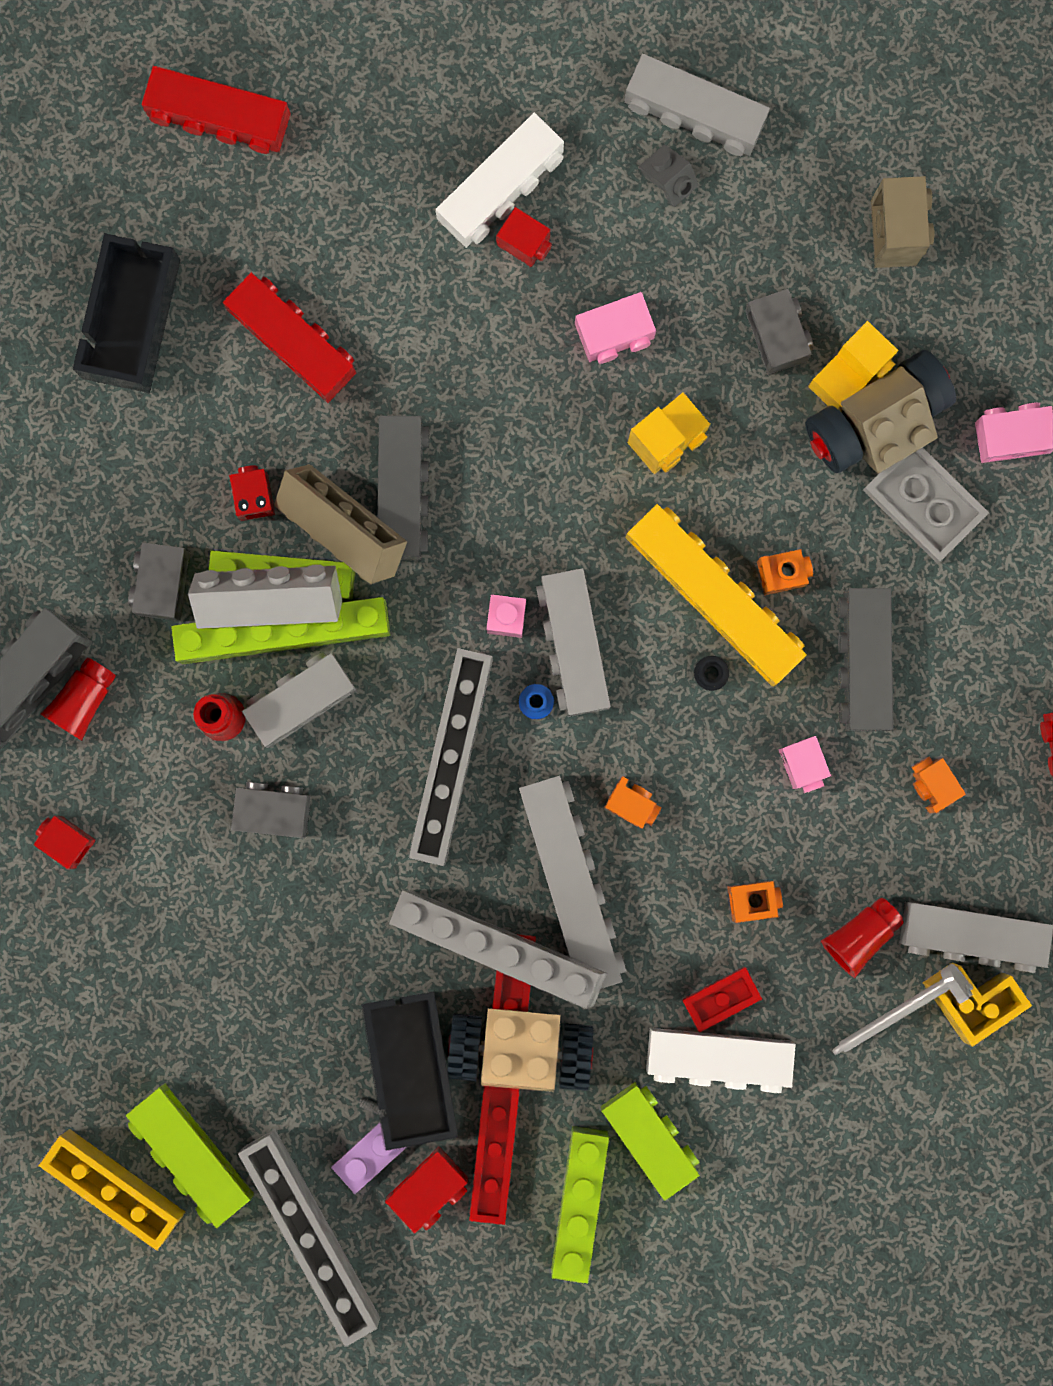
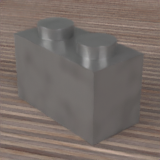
[745,289,814,375]
[128,542,190,621]
[231,782,311,838]

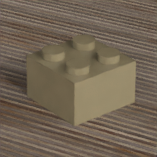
[871,176,934,268]

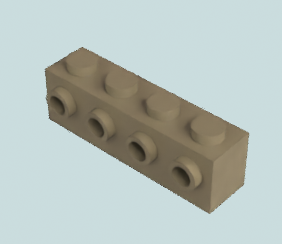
[274,464,408,584]

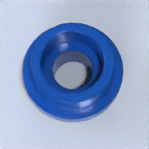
[519,684,554,720]

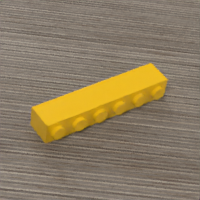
[626,504,807,687]

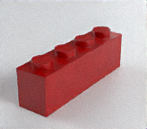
[141,65,291,154]
[222,272,356,403]

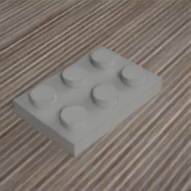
[863,447,989,564]

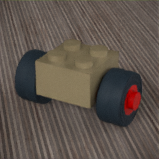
[805,350,956,474]

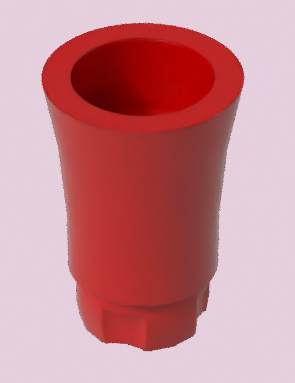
[40,657,116,741]
[193,693,246,741]
[821,897,904,978]

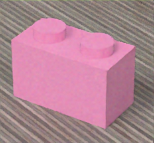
[575,292,656,364]
[975,403,1053,463]

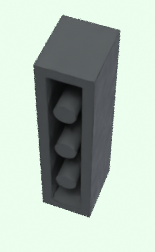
[377,416,430,560]
[837,588,893,731]

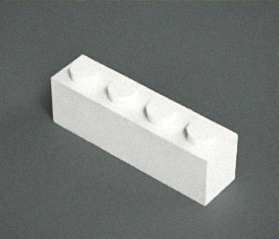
[436,113,564,248]
[646,1028,795,1093]

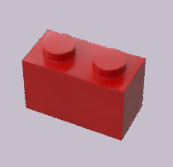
[385,1146,468,1234]

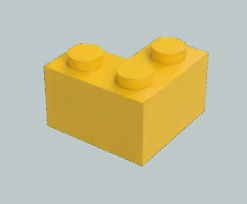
[808,321,899,412]
[628,392,710,474]
[923,963,1032,1047]

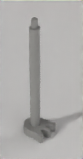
[833,964,973,1055]

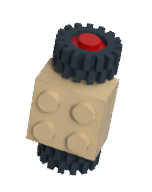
[448,1009,593,1092]

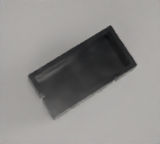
[73,233,180,393]
[361,991,458,1151]

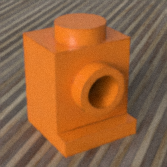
[757,549,813,595]
[911,756,966,813]
[604,776,662,829]
[727,881,783,923]

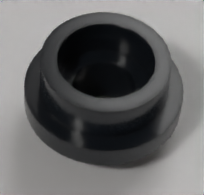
[694,656,729,691]

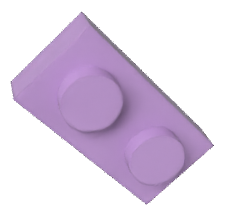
[331,1122,406,1194]

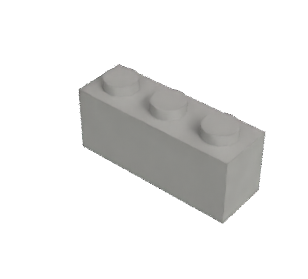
[242,653,357,748]

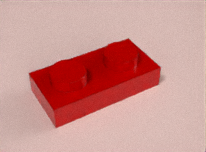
[681,967,762,1033]

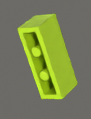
[600,1082,700,1201]

